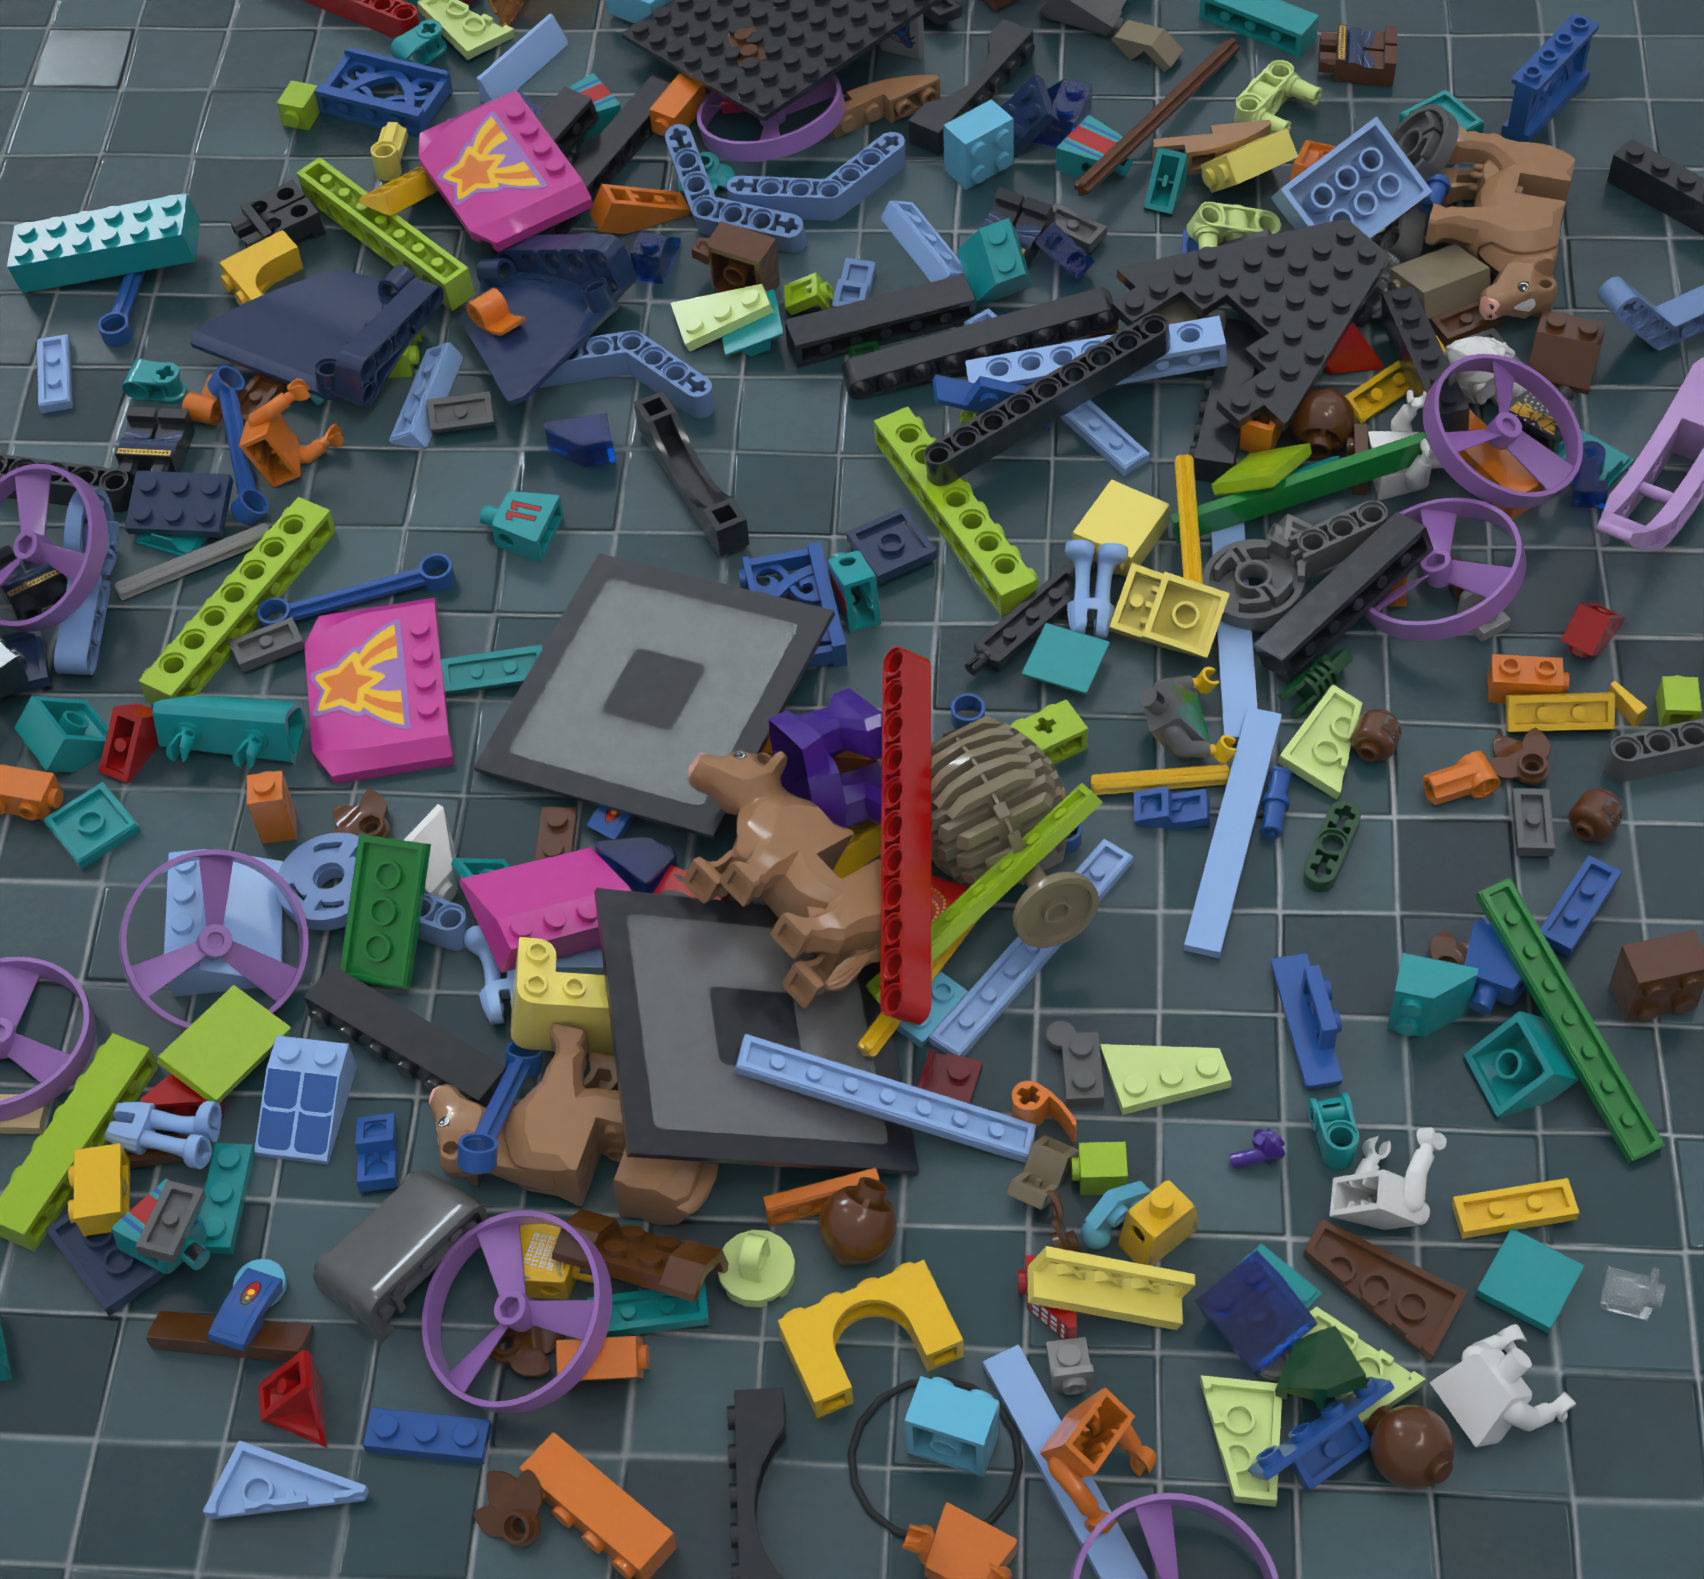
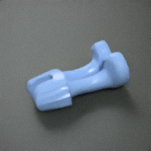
[1065,540,1128,639]
[464,925,515,1025]
[104,1101,222,1169]

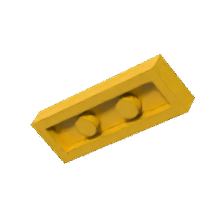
[1506,692,1615,732]
[1451,1178,1580,1239]

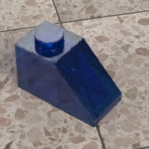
[630,232,681,284]
[543,412,616,467]
[595,837,678,893]

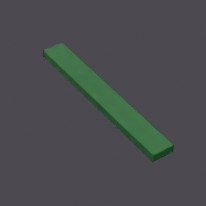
[1171,431,1429,544]
[1475,878,1665,1164]

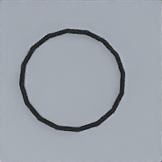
[847,1376,1023,1538]

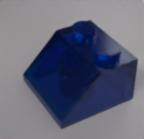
[1033,79,1093,147]
[1195,1250,1318,1375]

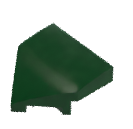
[1275,1326,1367,1410]

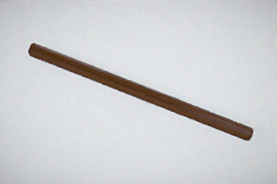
[1074,38,1240,196]

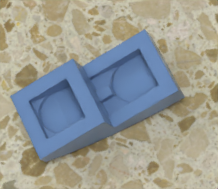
[832,258,877,308]

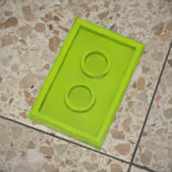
[1211,443,1312,496]
[157,985,291,1103]

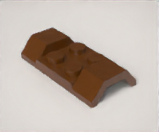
[552,1209,729,1302]

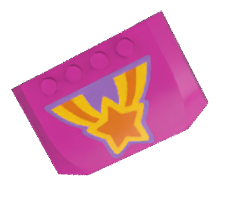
[419,91,594,252]
[304,598,454,784]

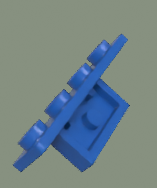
[932,375,1054,429]
[1271,953,1343,1089]
[1248,1377,1395,1491]

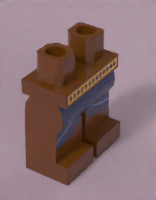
[1318,24,1398,87]

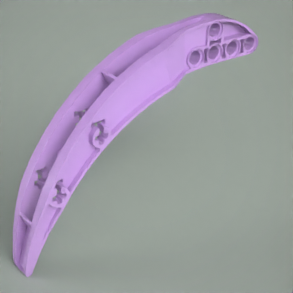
[1595,357,1704,551]

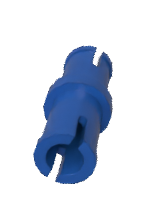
[1260,766,1292,839]

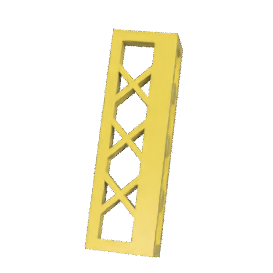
[1028,1246,1195,1330]

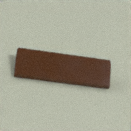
[146,1311,314,1362]

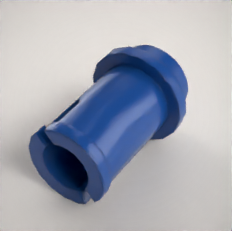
[1420,174,1451,215]

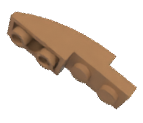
[830,75,941,139]
[1152,120,1271,175]

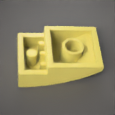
[1109,563,1230,659]

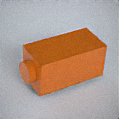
[649,74,706,136]
[1487,654,1569,704]
[0,764,64,820]
[247,771,297,844]
[556,1336,650,1382]

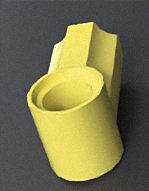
[371,122,408,181]

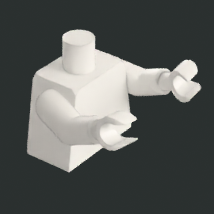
[1368,390,1443,500]
[1330,1127,1447,1230]
[1430,1324,1576,1447]

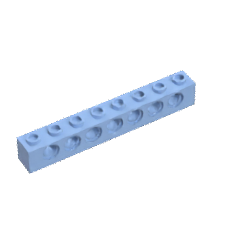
[965,316,1227,386]

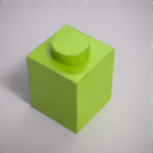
[277,80,320,131]
[1656,675,1702,727]
[1071,1141,1128,1196]

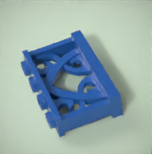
[1501,13,1599,142]
[314,47,453,138]
[738,542,848,668]

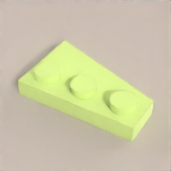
[417,0,514,60]
[671,284,774,352]
[1277,684,1362,800]
[1100,1044,1232,1115]
[1284,1307,1426,1426]
[1200,1375,1282,1507]

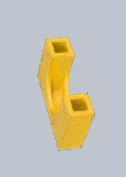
[219,230,304,306]
[777,1260,964,1419]

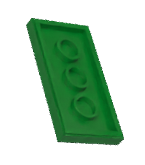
[340,834,431,989]

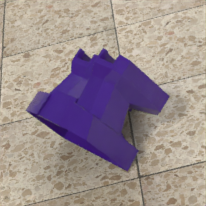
[768,688,882,846]

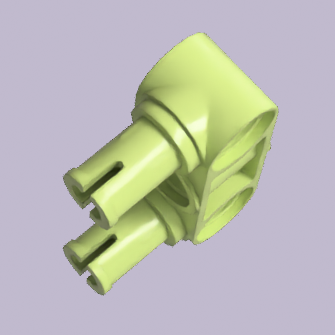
[1234,60,1322,134]
[1187,202,1281,250]

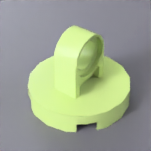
[717,1230,796,1308]

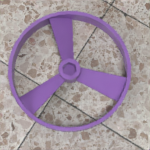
[697,74,845,162]
[1423,354,1583,509]
[0,464,108,632]
[1365,498,1527,641]
[119,849,309,1031]
[0,957,96,1121]
[422,1210,612,1414]
[1069,1493,1279,1579]

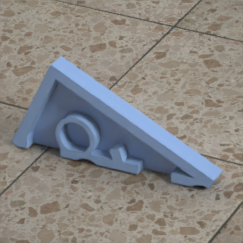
[203,1441,369,1519]

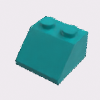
[957,218,1033,307]
[14,696,109,773]
[1387,953,1479,1037]
[1463,1011,1579,1118]

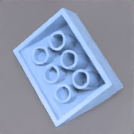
[1271,116,1432,239]
[164,849,284,997]

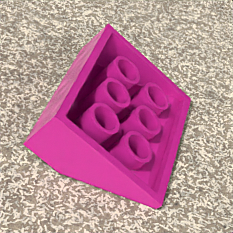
[459,847,631,973]

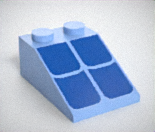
[254,1036,357,1165]

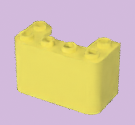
[510,937,614,1055]

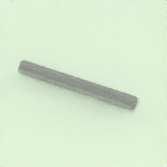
[114,523,269,600]

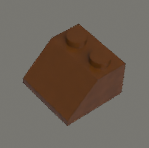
[1528,309,1607,395]

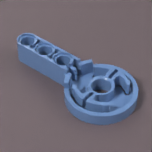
[54,488,119,675]
[276,833,472,951]

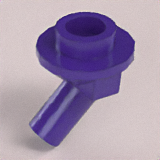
[1230,1129,1285,1168]

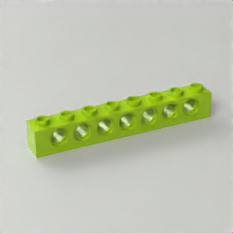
[297,157,476,311]
[874,406,1039,617]
[139,497,336,704]

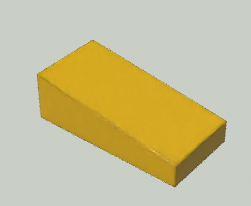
[1608,681,1647,727]

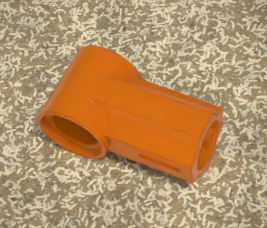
[1422,751,1501,806]

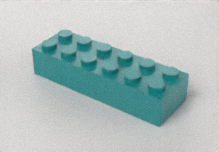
[7,193,200,293]

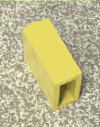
[1200,128,1298,193]
[1072,479,1170,577]

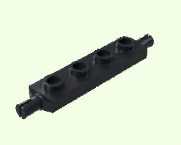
[965,560,1097,676]

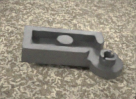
[1046,1021,1104,1107]

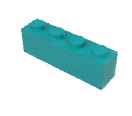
[1199,0,1319,58]

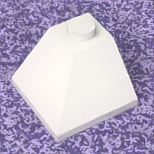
[404,804,458,902]

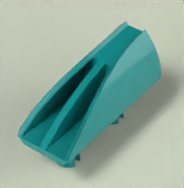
[152,696,306,769]

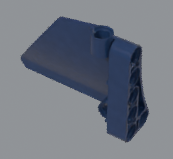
[459,234,637,405]
[190,265,444,408]

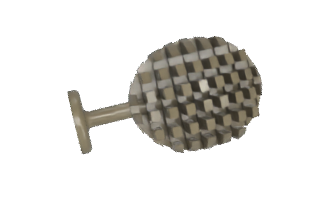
[931,716,1099,948]

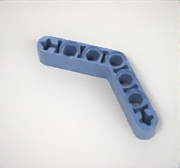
[665,124,808,254]
[727,132,906,221]
[1597,276,1704,351]
[539,331,715,419]

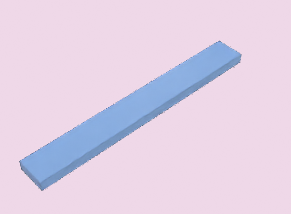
[964,308,1150,476]
[1210,522,1257,744]
[1184,707,1282,959]
[929,839,1133,1057]
[734,1034,1036,1163]
[983,1345,1148,1579]

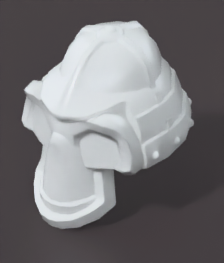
[1445,336,1527,406]

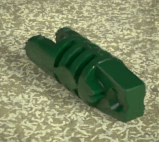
[1277,649,1353,719]

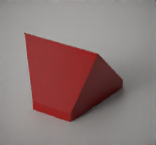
[1324,322,1386,375]
[258,1350,327,1448]

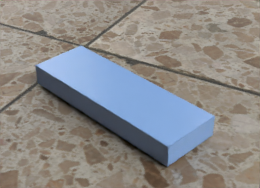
[37,334,73,413]

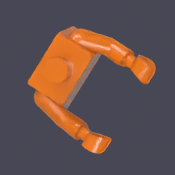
[239,379,344,488]
[1040,1387,1157,1534]
[902,1502,1018,1579]

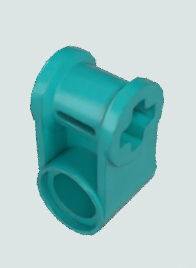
[390,19,447,65]
[122,359,188,404]
[1307,1092,1359,1170]

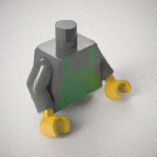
[1139,667,1237,763]

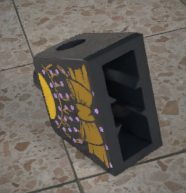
[1509,385,1576,453]

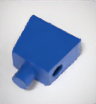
[1464,920,1526,1015]

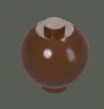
[1290,388,1356,459]
[819,1177,897,1266]
[1366,1405,1455,1490]

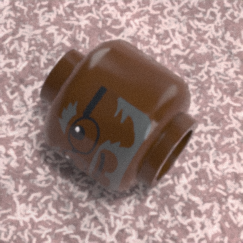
[1350,709,1402,762]
[1568,789,1624,842]

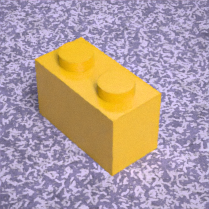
[68,1143,130,1236]

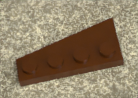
[1303,1219,1467,1362]

